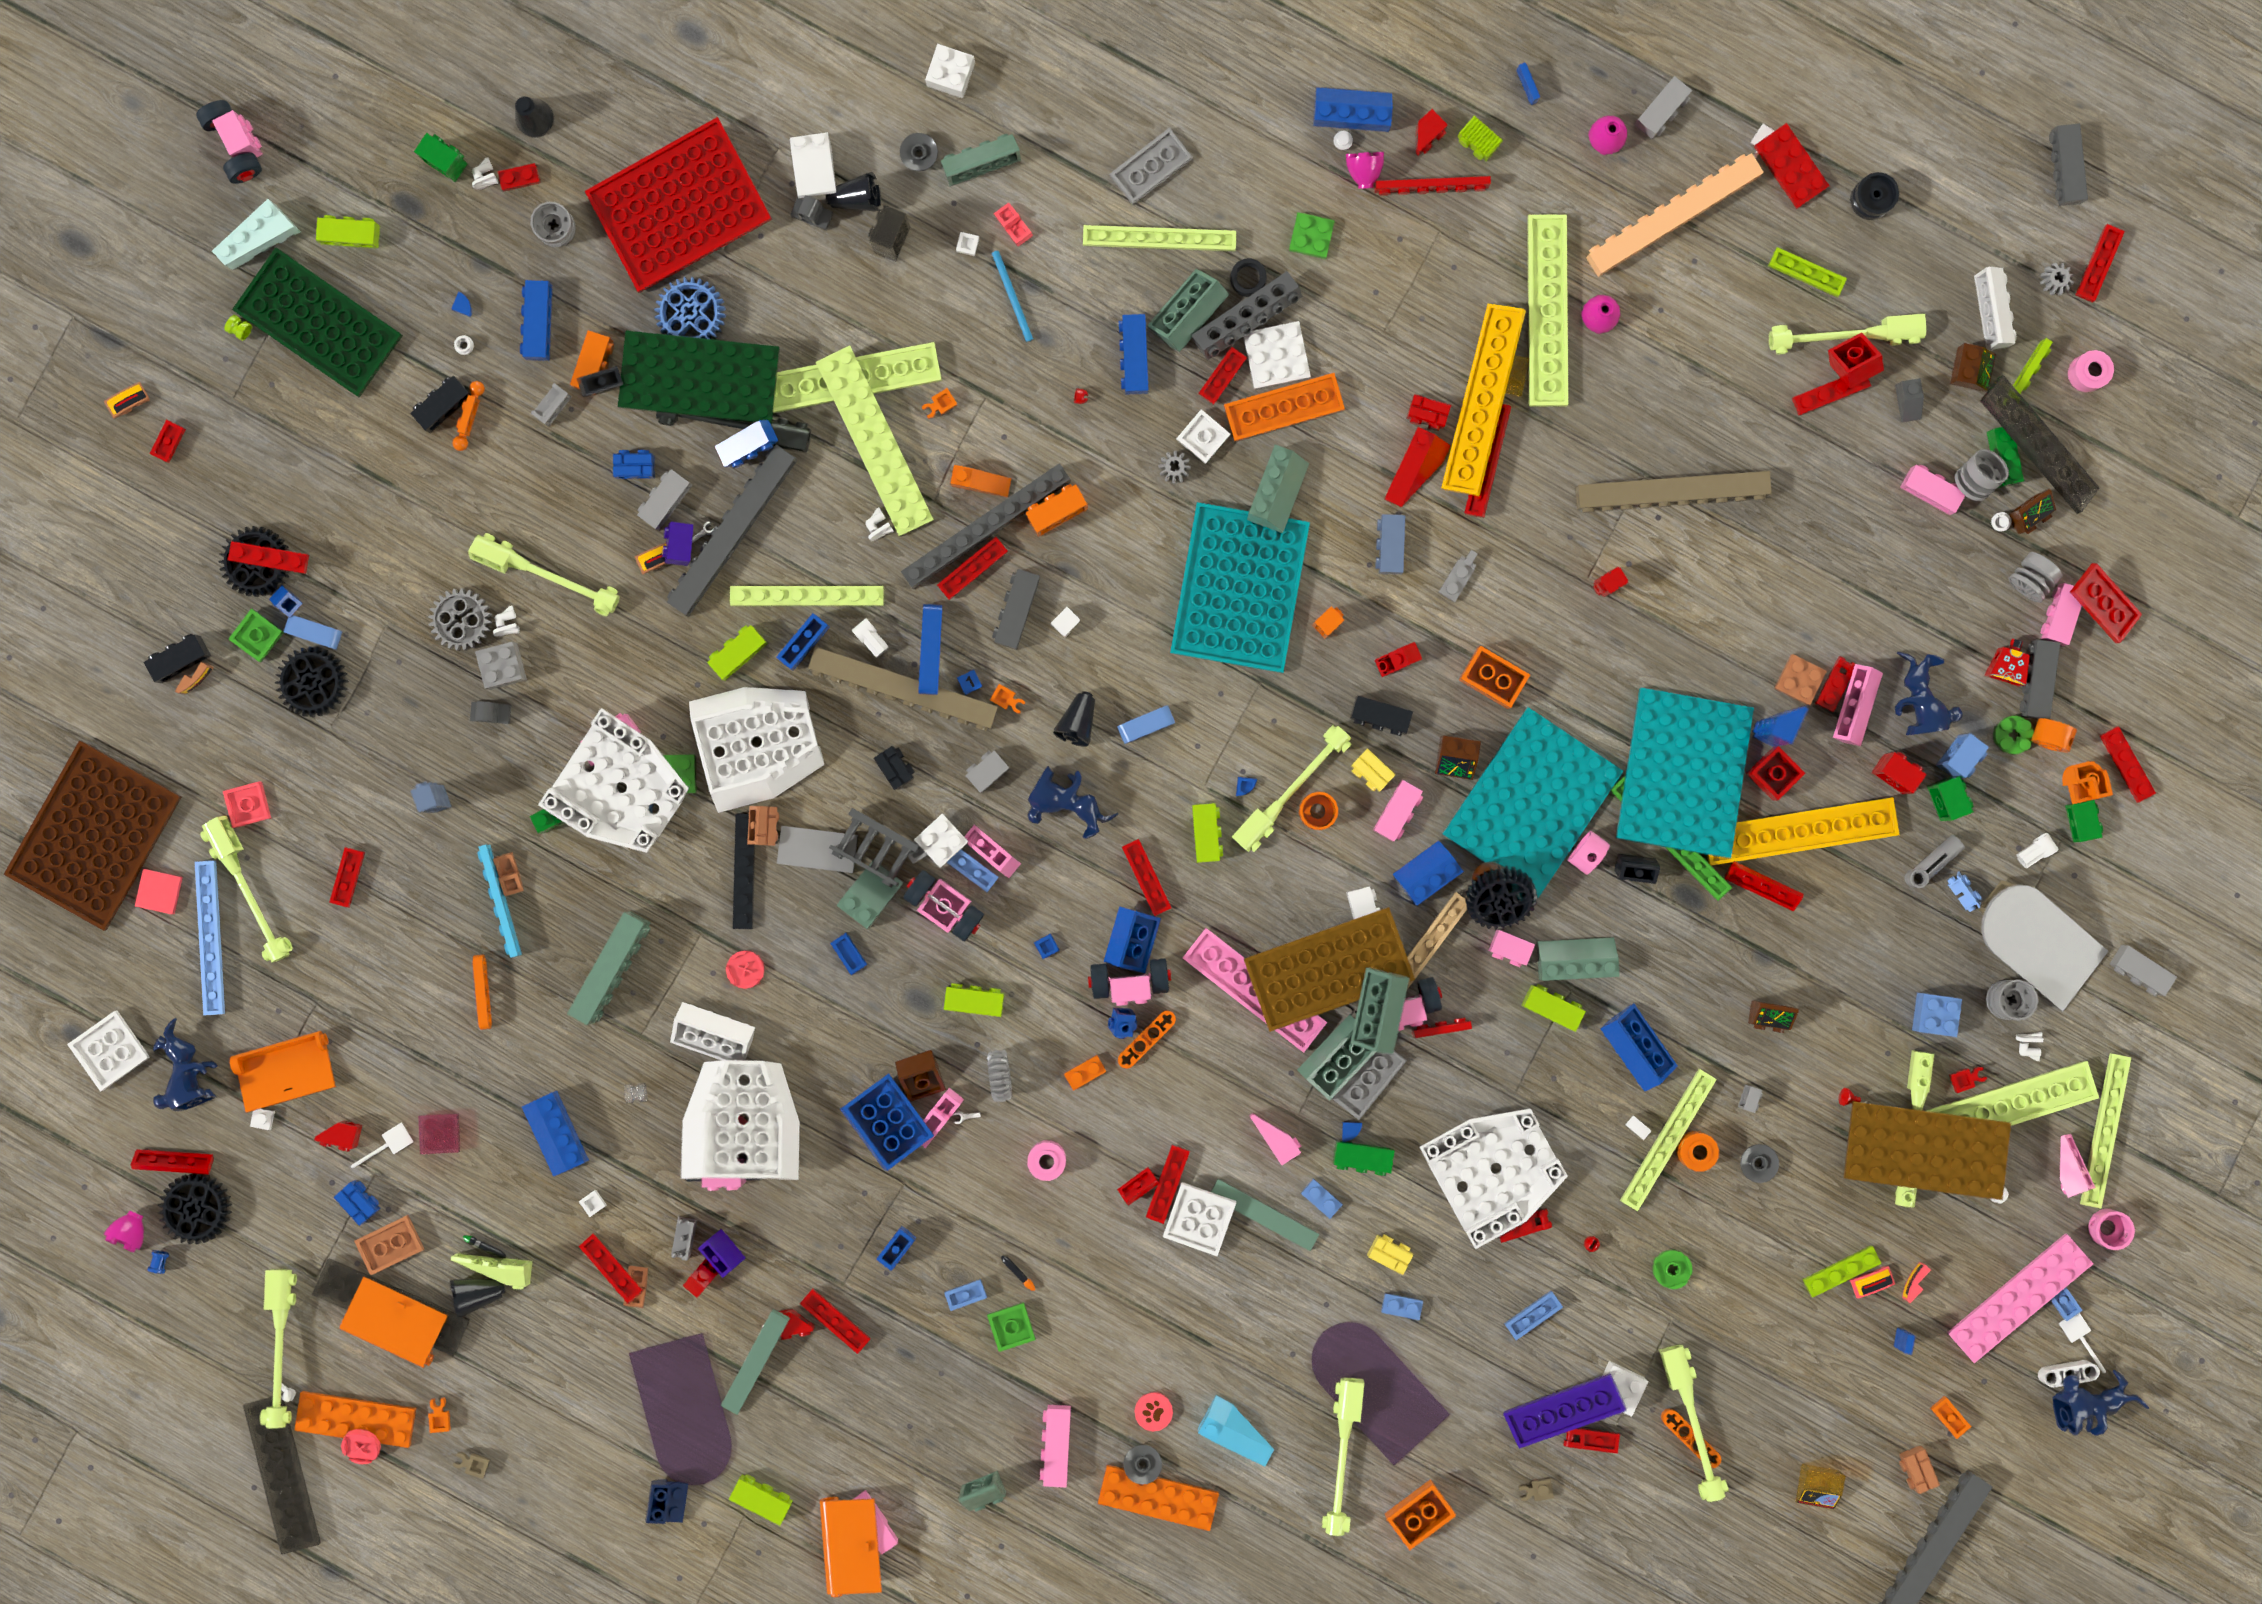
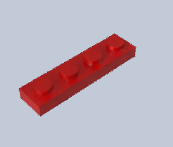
[2075,224,2125,303]
[1792,378,1871,416]
[937,537,1008,600]
[228,541,309,574]
[2100,726,2156,803]
[1122,839,1172,916]
[1724,861,1803,912]
[1146,1144,1190,1224]
[130,1149,214,1174]
[578,1233,643,1304]
[800,1288,871,1354]

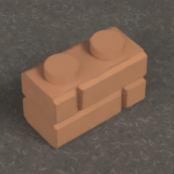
[747,806,779,846]
[1899,1446,1940,1494]

